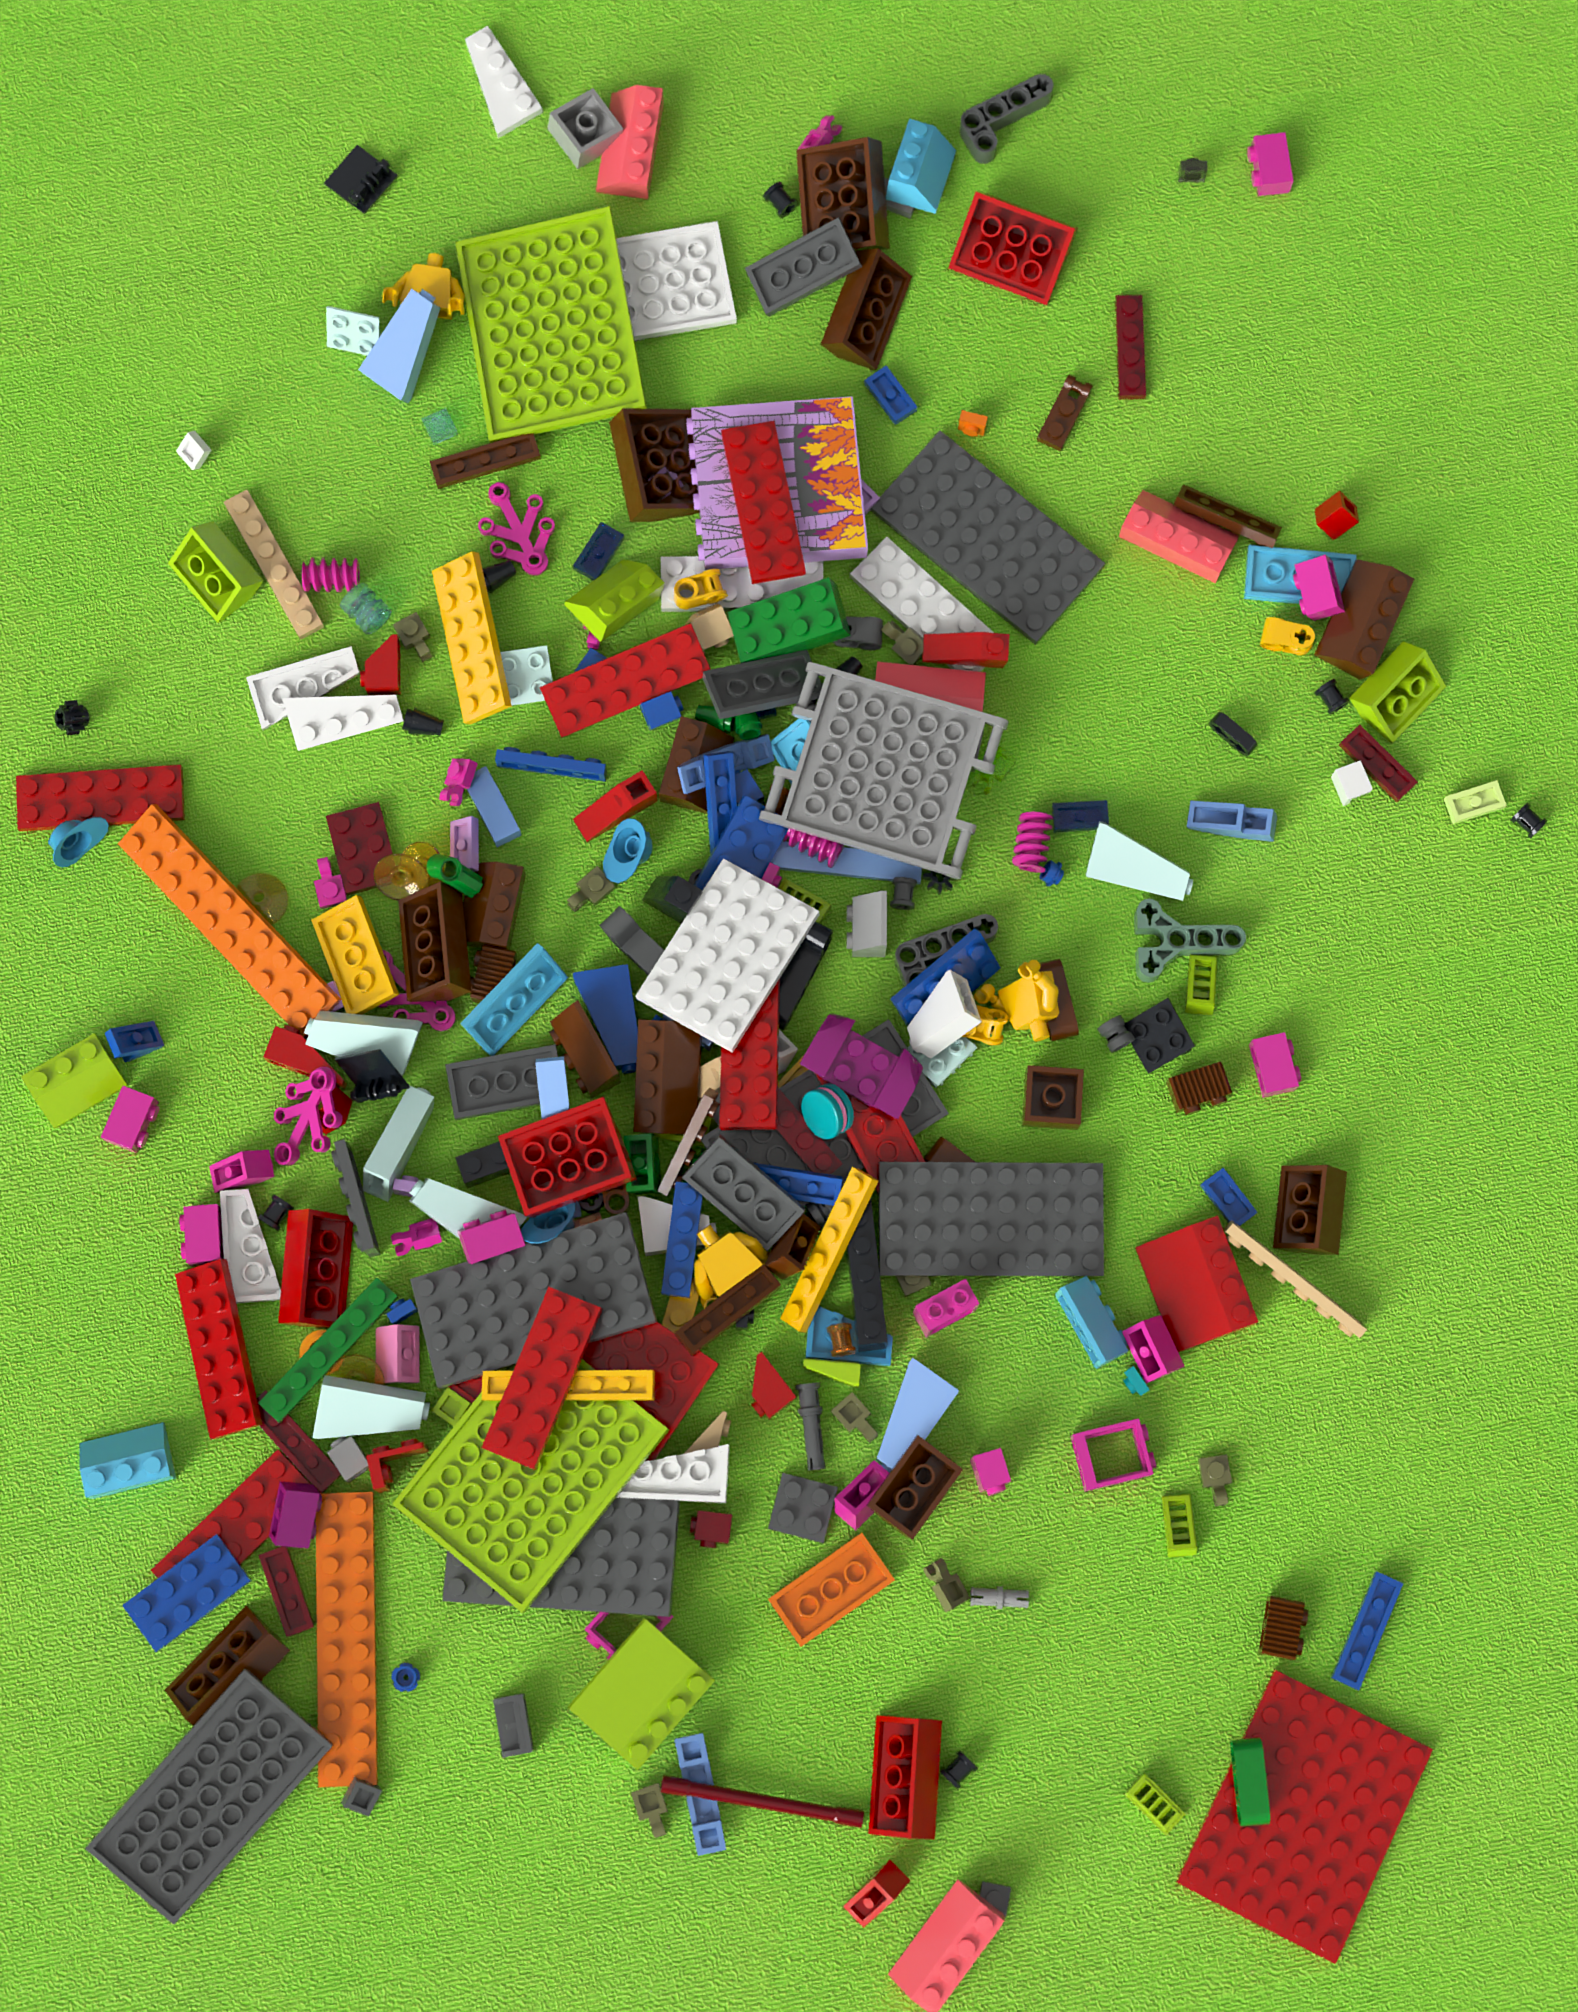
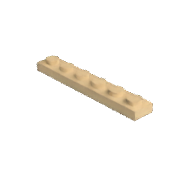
[224,490,324,640]
[1224,1220,1367,1338]

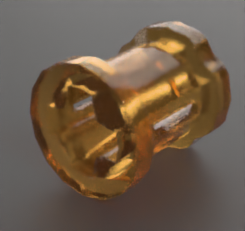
[826,1323,856,1357]

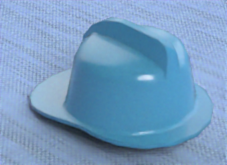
[48,817,109,868]
[603,818,653,883]
[521,1203,576,1244]

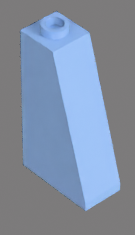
[358,289,440,403]
[876,1358,959,1473]

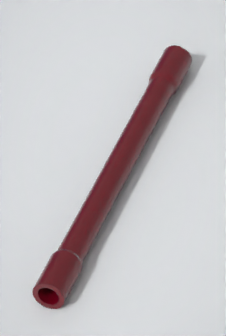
[660,1775,864,1828]

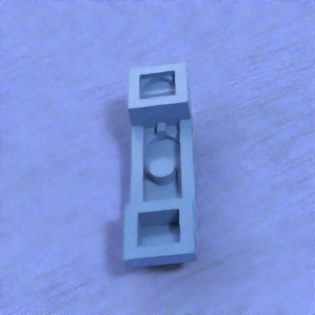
[677,734,775,794]
[674,1733,726,1856]

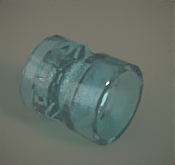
[340,583,392,635]

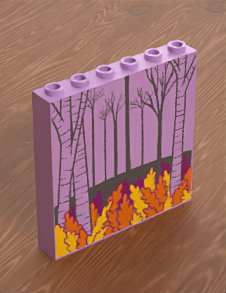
[686,396,868,570]

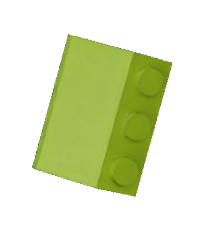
[168,521,263,623]
[564,559,665,642]
[1349,641,1446,743]
[21,1033,128,1129]

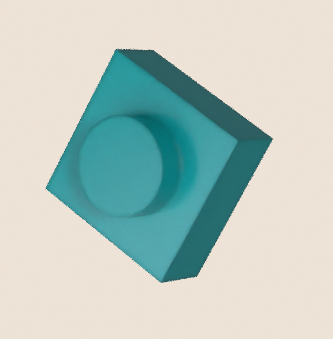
[1123,1366,1150,1396]

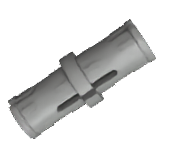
[970,1586,1029,1609]

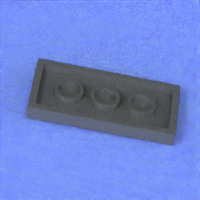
[745,218,862,317]
[703,650,822,719]
[445,1044,558,1120]
[682,1134,805,1251]
[331,1139,381,1258]

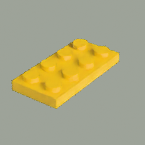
[311,895,399,1015]

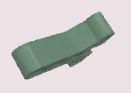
[1134,899,1246,983]

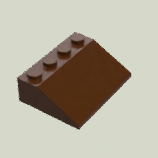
[796,137,890,252]
[609,409,700,522]

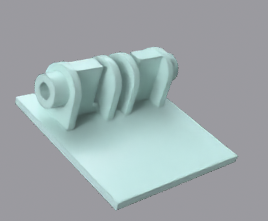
[326,306,381,356]
[500,645,552,705]
[908,1037,977,1088]

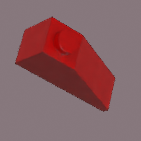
[922,632,1010,669]
[263,1025,347,1089]

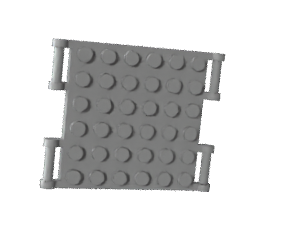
[759,662,1009,879]

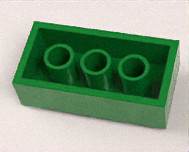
[727,577,851,663]

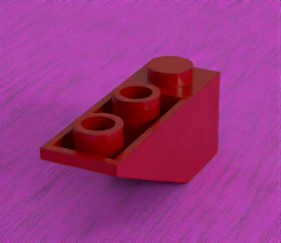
[573,770,658,843]

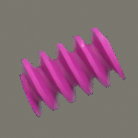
[302,557,360,593]
[1012,812,1054,873]
[784,829,845,868]

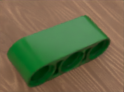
[1230,1737,1270,1827]

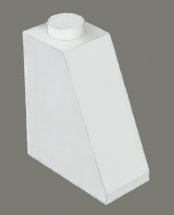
[907,970,982,1058]
[638,1196,717,1256]

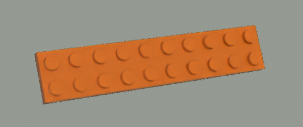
[118,804,342,1039]
[316,1492,378,1787]

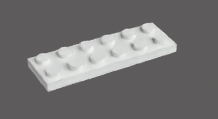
[850,537,994,672]
[661,556,823,612]

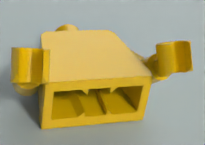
[382,253,465,320]
[974,960,1059,1041]
[694,1225,770,1309]

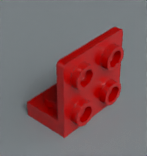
[366,1439,429,1493]

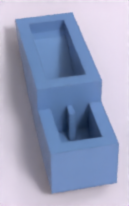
[467,766,522,847]
[1187,801,1277,842]

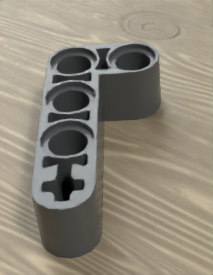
[959,74,1053,164]
[599,906,664,975]
[894,914,998,987]

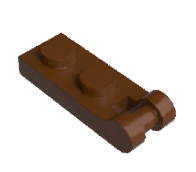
[1037,374,1093,452]

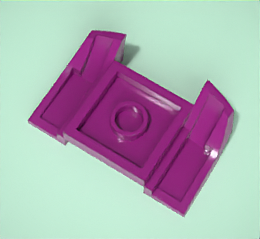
[800,1013,923,1119]

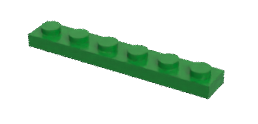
[258,1278,398,1423]

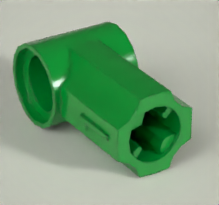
[427,854,483,898]

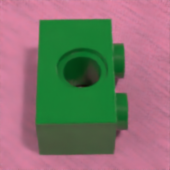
[624,1133,661,1195]

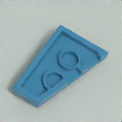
[806,1305,893,1366]

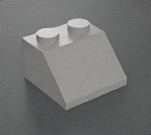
[548,88,623,169]
[846,891,887,957]

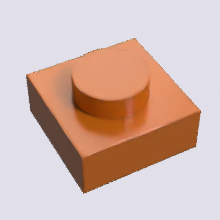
[958,410,988,436]

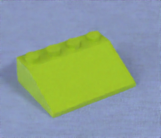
[567,1618,715,1770]

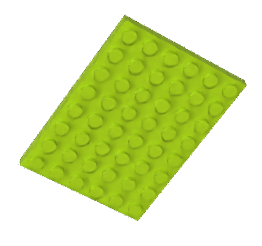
[455,206,647,443]
[392,1359,669,1613]

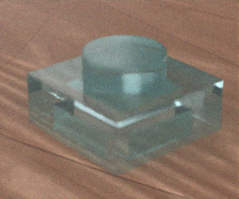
[422,408,458,445]

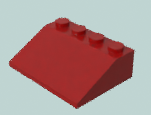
[948,191,1078,305]
[498,1097,637,1218]
[1135,1216,1259,1353]

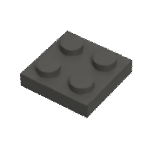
[768,1473,838,1543]

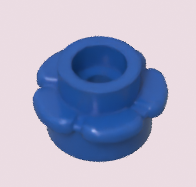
[1040,860,1064,887]
[391,1663,420,1692]

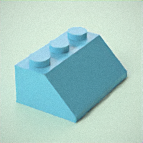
[886,119,956,214]
[1055,1276,1128,1369]
[80,1422,176,1499]

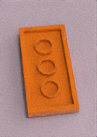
[768,1533,895,1647]

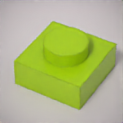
[432,1387,472,1426]

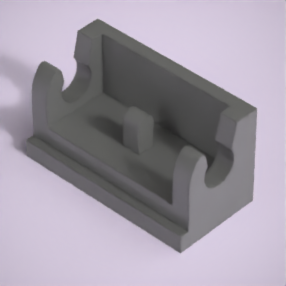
[493,1694,535,1758]

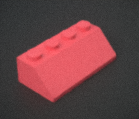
[596,85,664,199]
[1119,490,1239,584]
[875,662,986,712]
[888,1879,1005,2012]

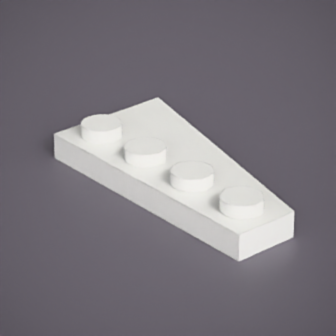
[465,26,543,138]
[246,646,360,730]
[282,695,404,751]
[220,1189,281,1304]
[616,1444,730,1503]

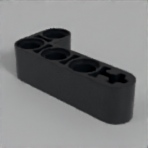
[779,921,833,1030]

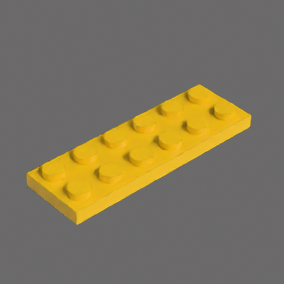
[432,551,512,725]

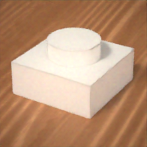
[176,431,211,470]

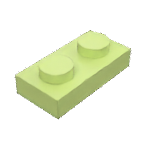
[1444,780,1507,824]

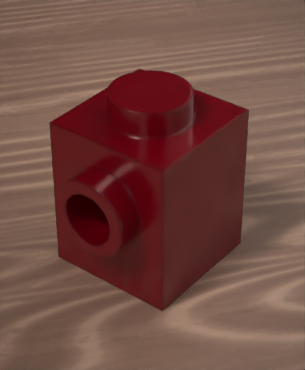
[690,1510,732,1548]

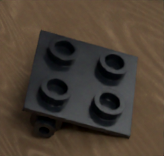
[324,145,398,214]
[1124,998,1195,1074]
[335,1049,410,1103]

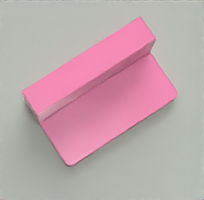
[376,1324,419,1384]

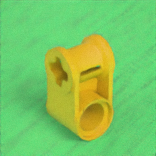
[674,569,728,610]
[1260,617,1315,655]
[962,1005,1008,1045]

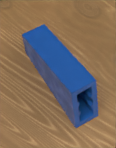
[573,964,638,1074]

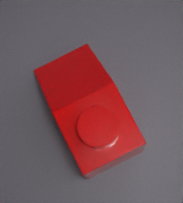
[360,634,401,695]
[751,1352,796,1420]
[843,1860,911,1928]

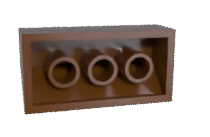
[821,248,912,370]
[1314,559,1414,680]
[398,882,472,1002]
[633,1019,702,1134]
[164,1605,290,1725]

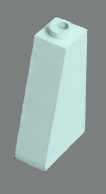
[1086,821,1193,901]
[304,1011,423,1076]
[363,1085,434,1202]
[409,1178,527,1239]
[312,1375,430,1439]

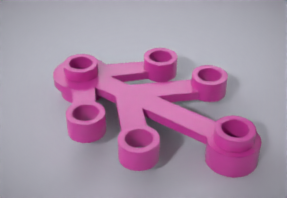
[478,482,555,575]
[377,950,456,1031]
[274,1067,342,1165]

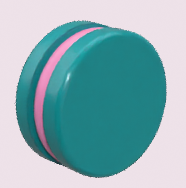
[801,1083,854,1139]

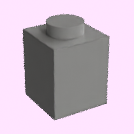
[327,1436,369,1483]

